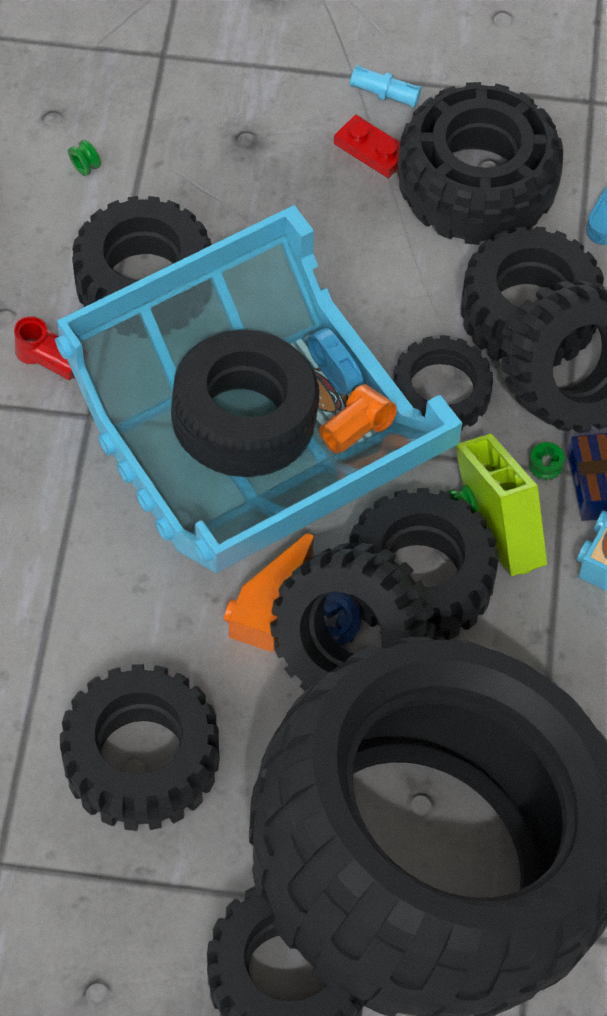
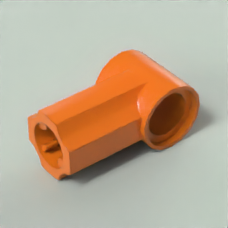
[319,384,397,454]

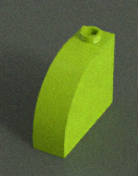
[456,433,547,577]

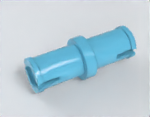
[350,65,422,108]

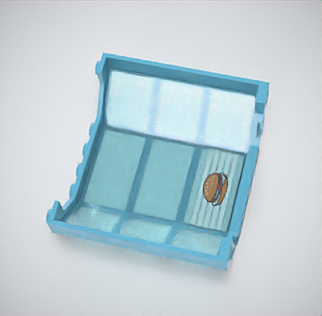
[55,205,462,574]

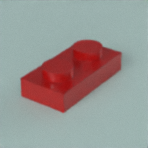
[334,114,400,179]

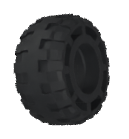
[398,82,564,245]

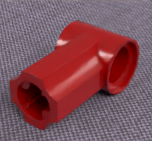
[14,316,87,381]

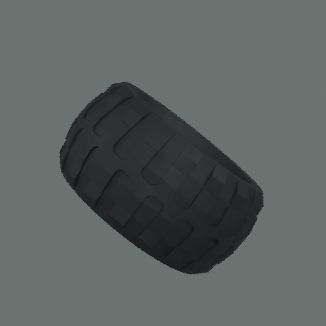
[249,637,607,1016]

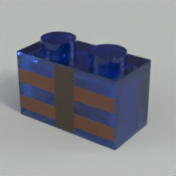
[567,433,607,521]

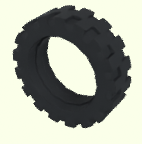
[393,335,493,431]

